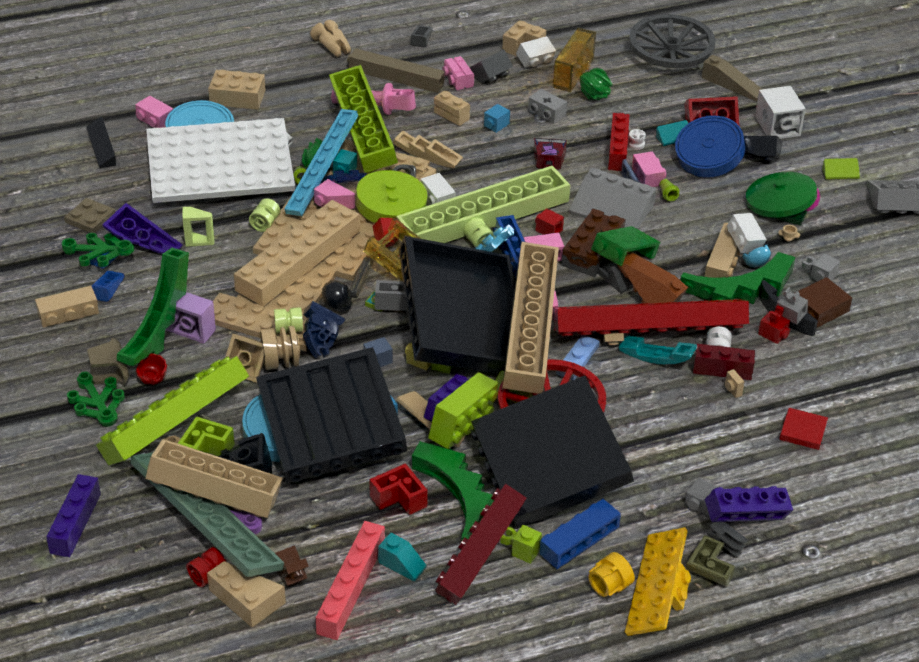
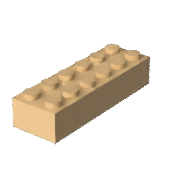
[145,439,283,518]

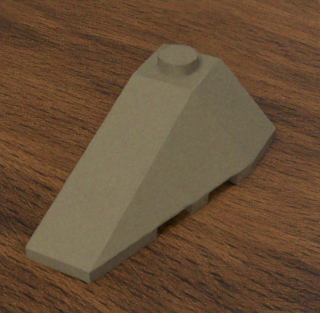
[702,55,762,102]

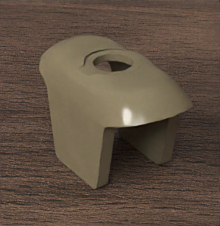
[87,337,129,386]

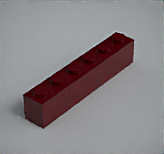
[435,484,527,606]

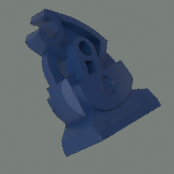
[303,301,345,359]

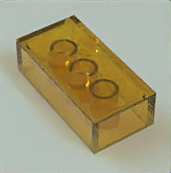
[553,27,596,92]

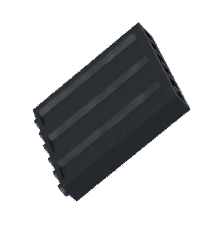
[256,347,407,484]

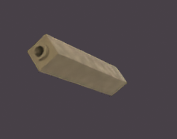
[347,48,445,93]

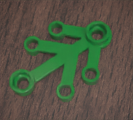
[61,233,134,267]
[67,371,125,427]

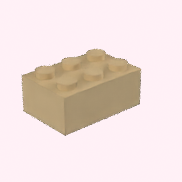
[208,70,265,110]

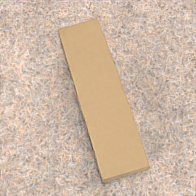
[393,130,463,168]

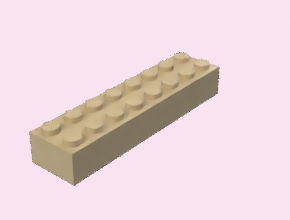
[234,200,360,306]

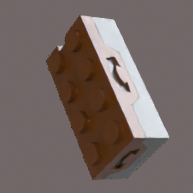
[562,209,626,277]

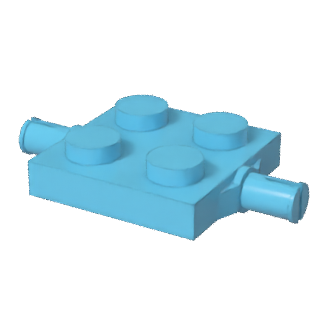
[474,225,514,252]

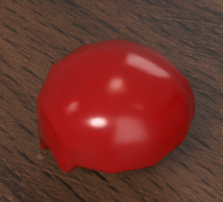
[136,354,167,385]

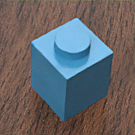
[484,104,510,133]

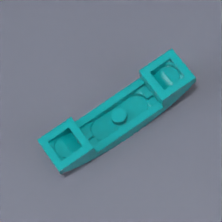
[619,336,697,364]

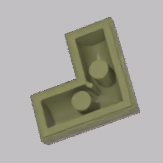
[686,535,735,587]

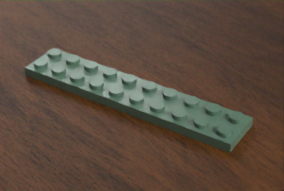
[130,452,284,577]

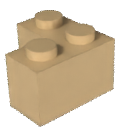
[502,20,546,56]

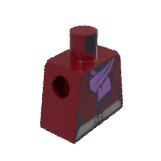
[533,138,567,170]

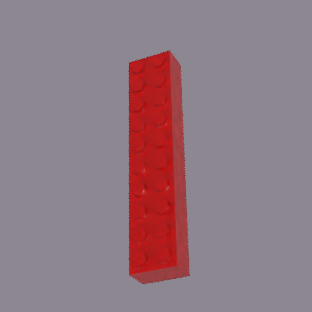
[553,299,749,336]

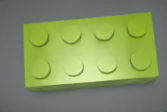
[428,372,499,449]

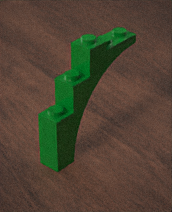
[116,248,189,366]
[680,252,795,304]
[412,441,494,542]

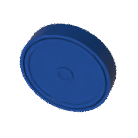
[675,116,745,177]

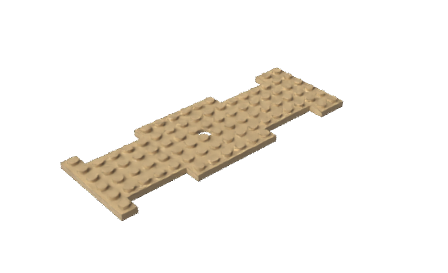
[213,139,430,351]

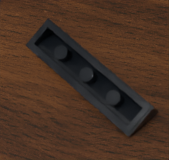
[86,117,116,168]

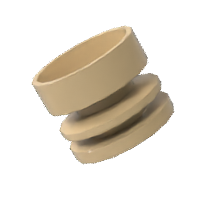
[260,326,300,370]

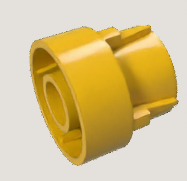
[589,552,635,597]

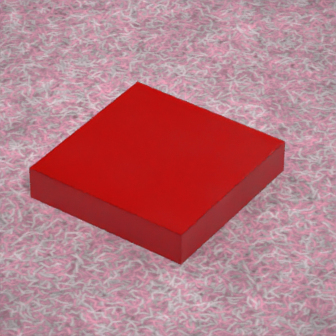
[779,408,828,450]

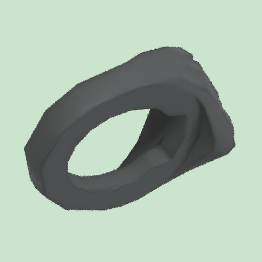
[393,164,416,178]

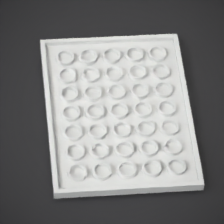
[146,118,295,203]

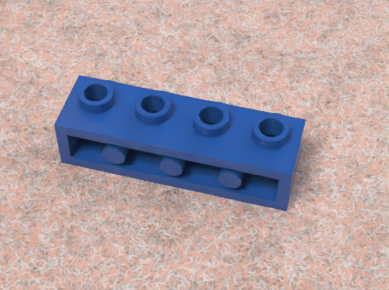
[493,215,525,279]
[539,499,621,569]

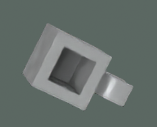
[802,254,840,281]
[776,287,808,324]

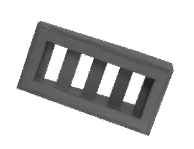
[411,25,433,47]

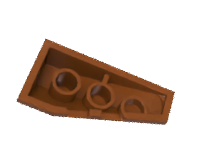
[617,251,688,303]

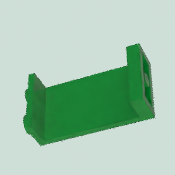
[591,226,661,266]

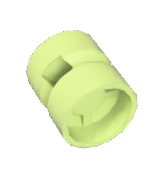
[249,198,281,232]
[464,218,493,248]
[274,307,303,334]

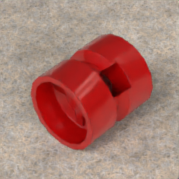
[186,547,227,587]

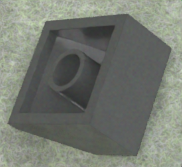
[470,49,513,83]

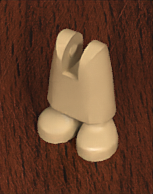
[310,20,351,58]

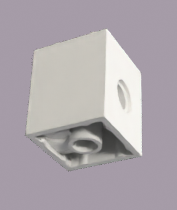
[755,86,806,139]

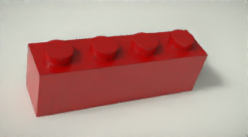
[608,113,630,171]

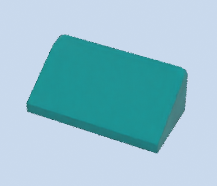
[656,120,688,146]

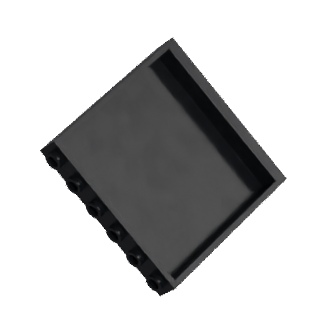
[470,376,634,529]

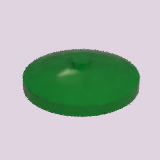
[746,172,817,217]

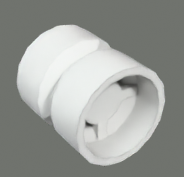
[706,326,732,347]

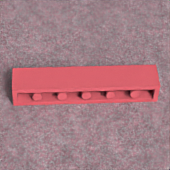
[316,521,385,640]

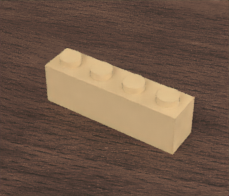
[705,222,741,278]

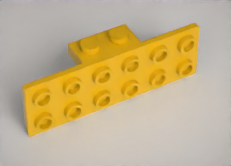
[625,527,691,636]

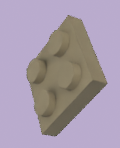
[64,198,115,233]

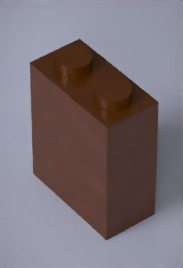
[794,277,852,328]

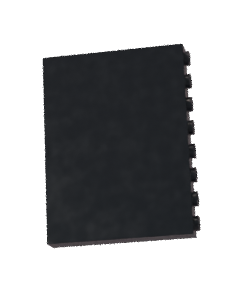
[399,236,516,374]

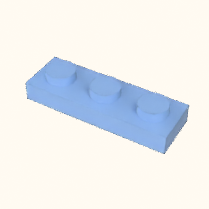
[556,335,600,380]

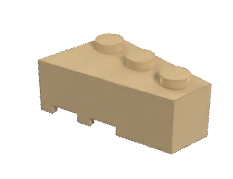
[207,561,286,627]

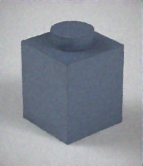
[363,337,393,367]

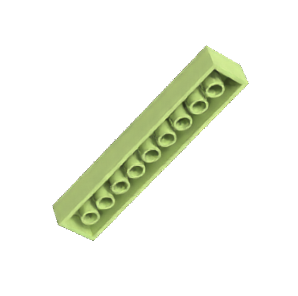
[396,166,570,243]

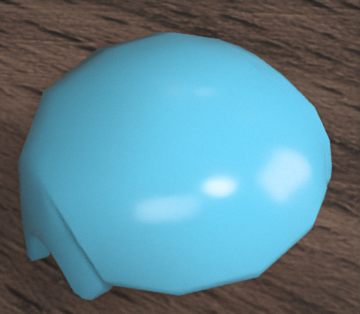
[742,245,771,268]

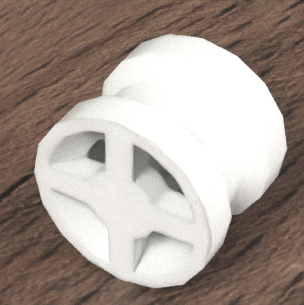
[628,129,646,150]

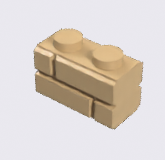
[434,91,470,126]

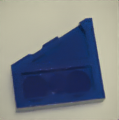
[320,170,366,184]

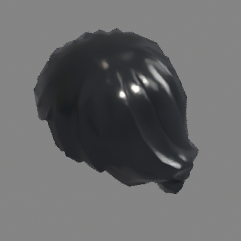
[321,280,353,312]

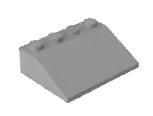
[569,168,656,229]
[867,180,919,214]

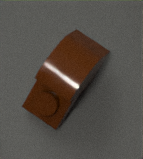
[275,545,309,586]

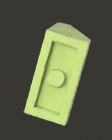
[183,207,215,247]

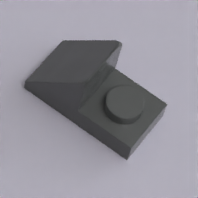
[598,262,633,294]

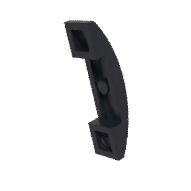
[759,280,818,336]

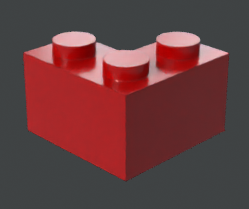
[369,463,428,515]

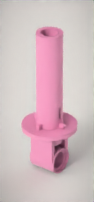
[331,83,416,115]

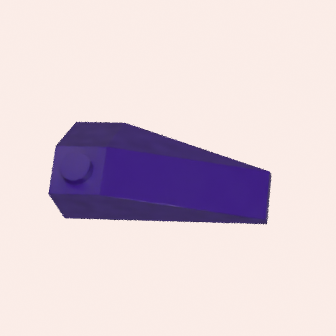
[102,203,183,254]

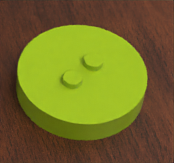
[355,170,428,223]

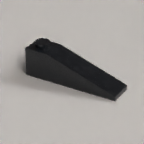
[744,136,783,162]
[217,433,272,474]

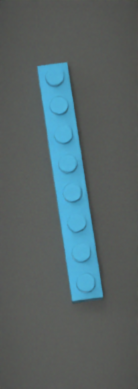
[284,109,358,216]

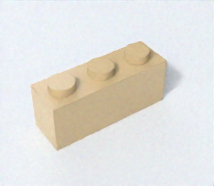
[35,286,99,328]

